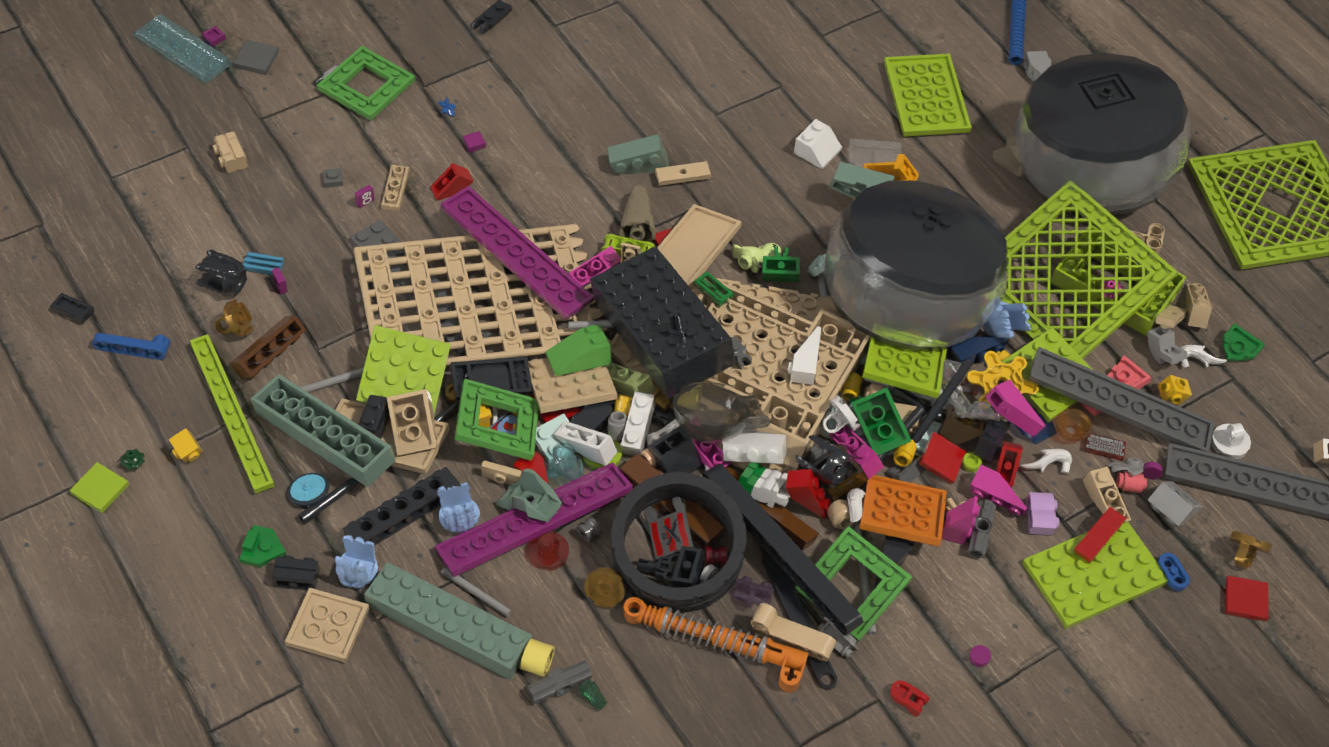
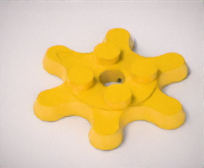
[967,351,1039,409]

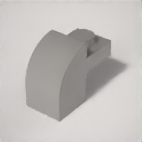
[1147,326,1187,364]

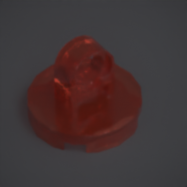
[528,532,569,571]

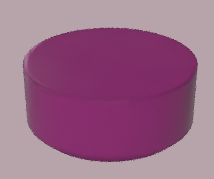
[1142,462,1162,480]
[969,645,991,667]

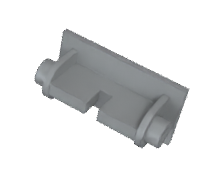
[817,617,859,658]

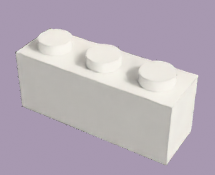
[621,391,655,456]
[723,432,787,464]

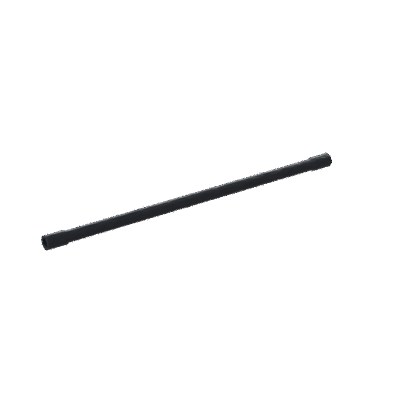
[298,400,460,525]

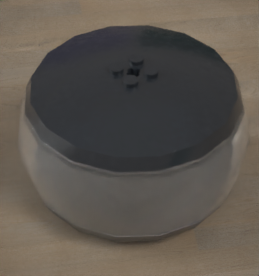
[1014,53,1192,215]
[825,181,1008,351]

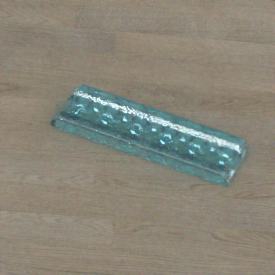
[133,14,231,83]

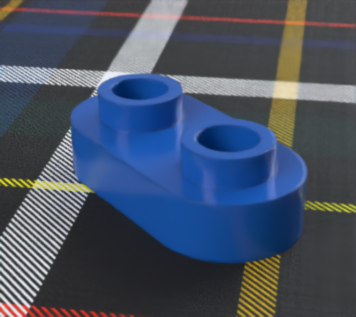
[1157,553,1190,591]

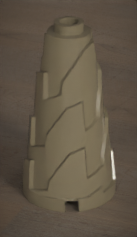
[619,185,656,243]

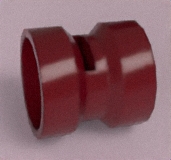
[705,546,727,567]

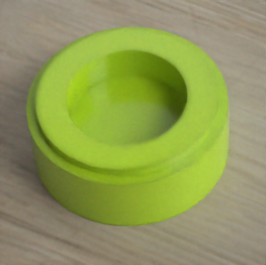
[961,452,982,472]

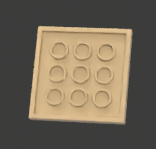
[528,358,617,413]

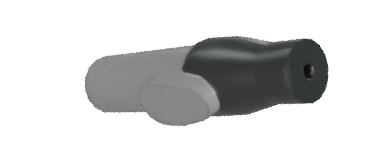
[313,65,339,86]

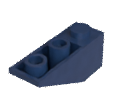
[946,337,1008,370]

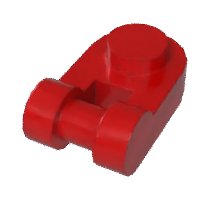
[890,680,930,717]

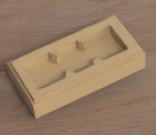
[481,461,522,485]

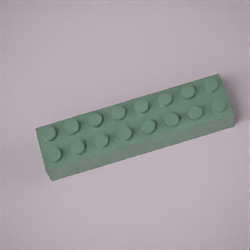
[251,374,396,487]
[364,562,532,680]

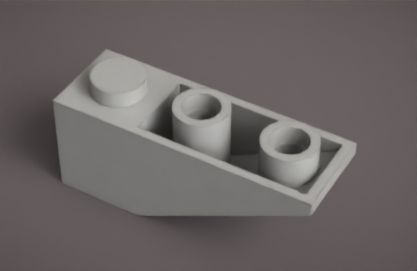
[1023,51,1051,82]

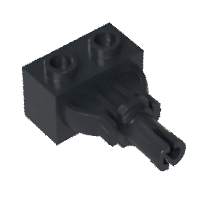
[637,546,704,588]

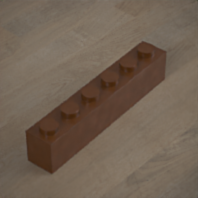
[620,454,724,551]

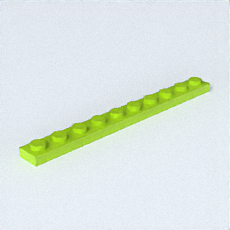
[190,334,275,494]

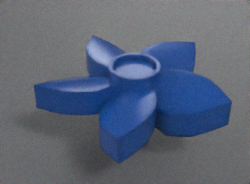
[438,97,456,117]

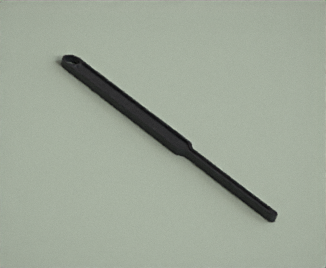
[758,543,837,690]

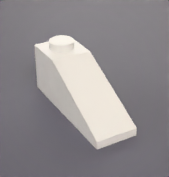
[788,327,821,385]
[554,421,617,466]

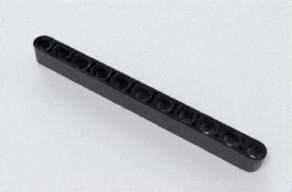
[702,463,863,636]

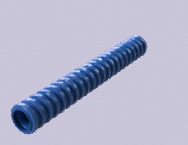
[1008,0,1026,65]

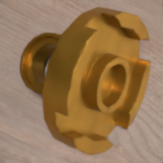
[215,299,253,337]
[1229,531,1272,569]
[584,567,627,608]

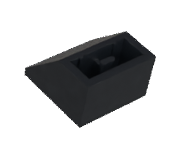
[648,426,703,474]

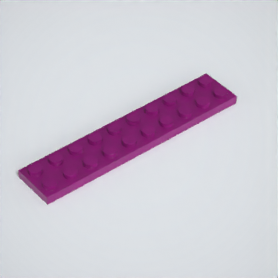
[441,186,594,320]
[434,462,633,577]

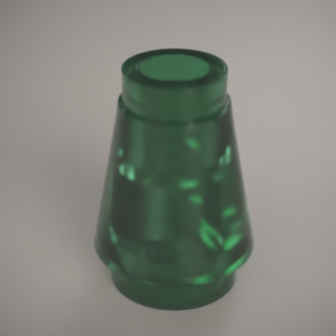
[577,679,608,711]

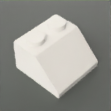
[794,119,842,169]

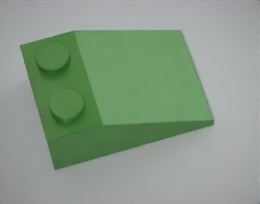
[545,324,611,376]

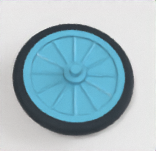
[287,473,330,506]

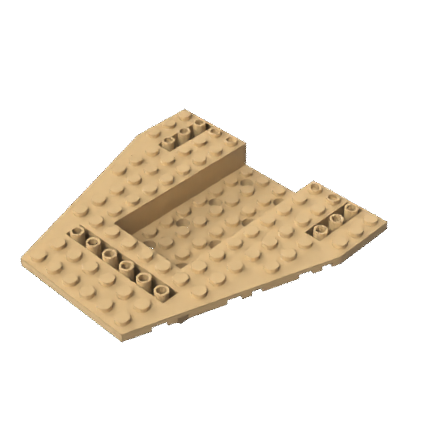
[610,278,871,474]

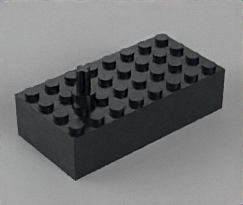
[590,246,736,399]

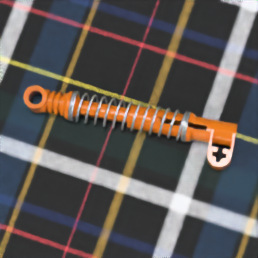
[624,597,809,693]

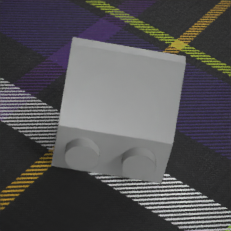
[1148,481,1203,526]

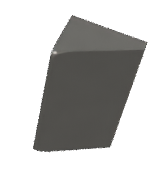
[885,452,926,483]

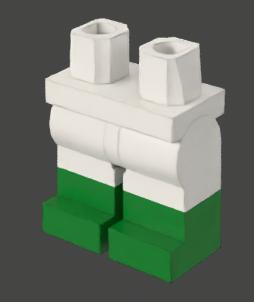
[739,462,790,508]

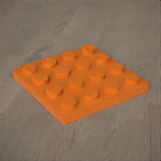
[859,475,947,547]

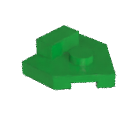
[1222,323,1266,362]
[239,525,286,568]

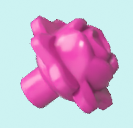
[1099,280,1123,299]

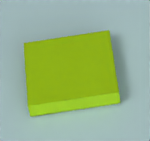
[69,462,129,513]

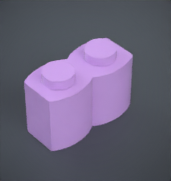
[1026,492,1059,535]

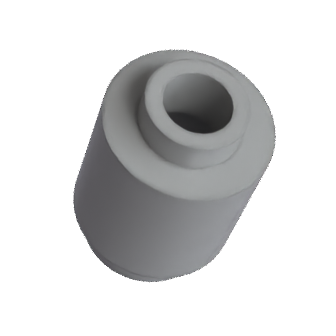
[607,411,627,441]

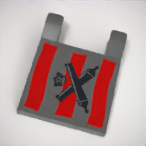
[644,496,693,560]

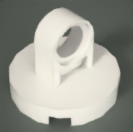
[822,395,860,433]
[1211,423,1251,459]

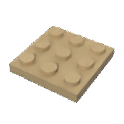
[285,588,369,663]

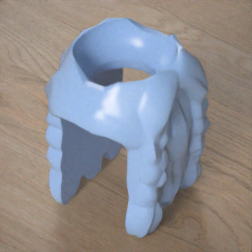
[982,301,1031,339]
[437,482,480,533]
[335,535,378,589]

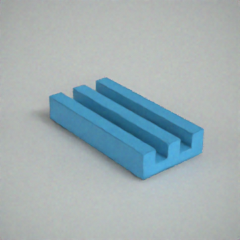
[243,252,284,275]

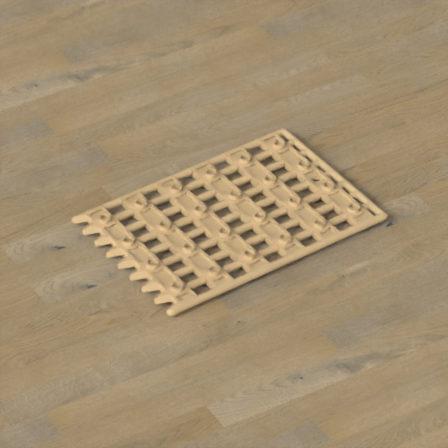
[353,224,611,366]

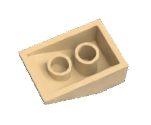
[387,389,437,456]

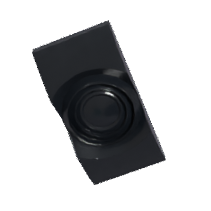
[450,356,533,400]

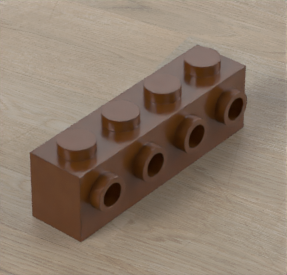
[230,315,306,379]

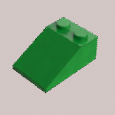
[849,388,912,456]

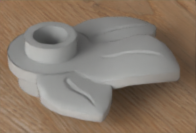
[1108,457,1144,476]

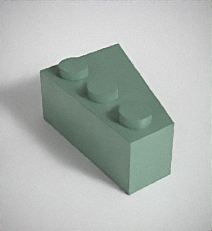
[608,134,669,174]
[829,162,895,199]

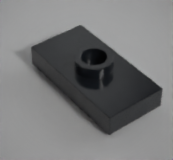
[50,293,95,324]

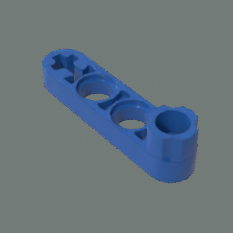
[92,333,171,360]

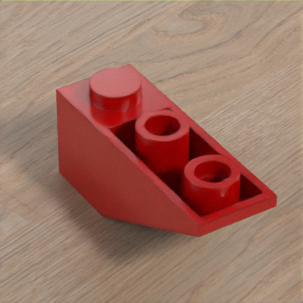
[786,469,830,519]

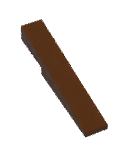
[725,466,819,551]

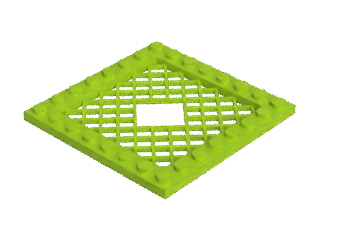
[1187,140,1329,270]
[982,180,1178,359]

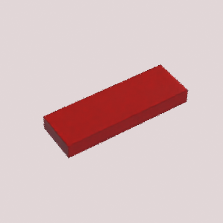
[1074,507,1127,563]

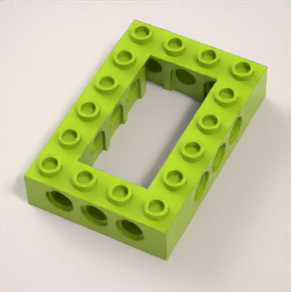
[1051,225,1187,336]

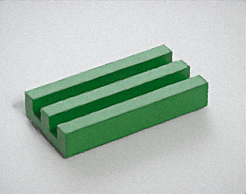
[693,271,734,307]

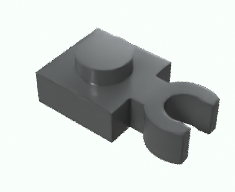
[732,336,752,370]

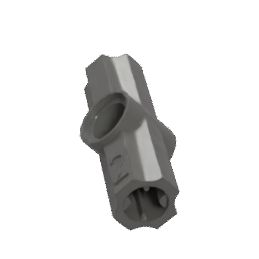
[967,499,996,559]
[527,660,593,704]

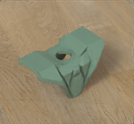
[496,469,562,522]

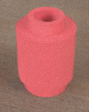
[1116,471,1147,493]

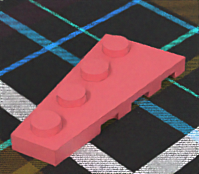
[1081,355,1151,416]

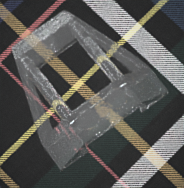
[941,359,1006,421]

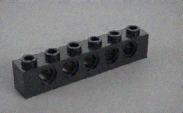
[343,467,460,546]

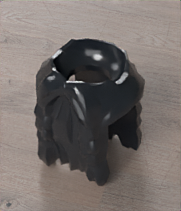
[196,250,247,296]
[796,435,853,485]

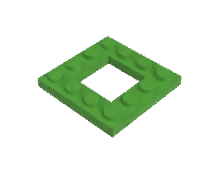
[317,46,415,120]
[455,378,539,461]
[795,526,913,642]

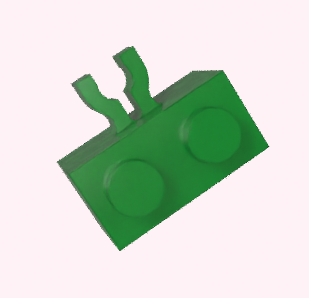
[762,247,800,282]

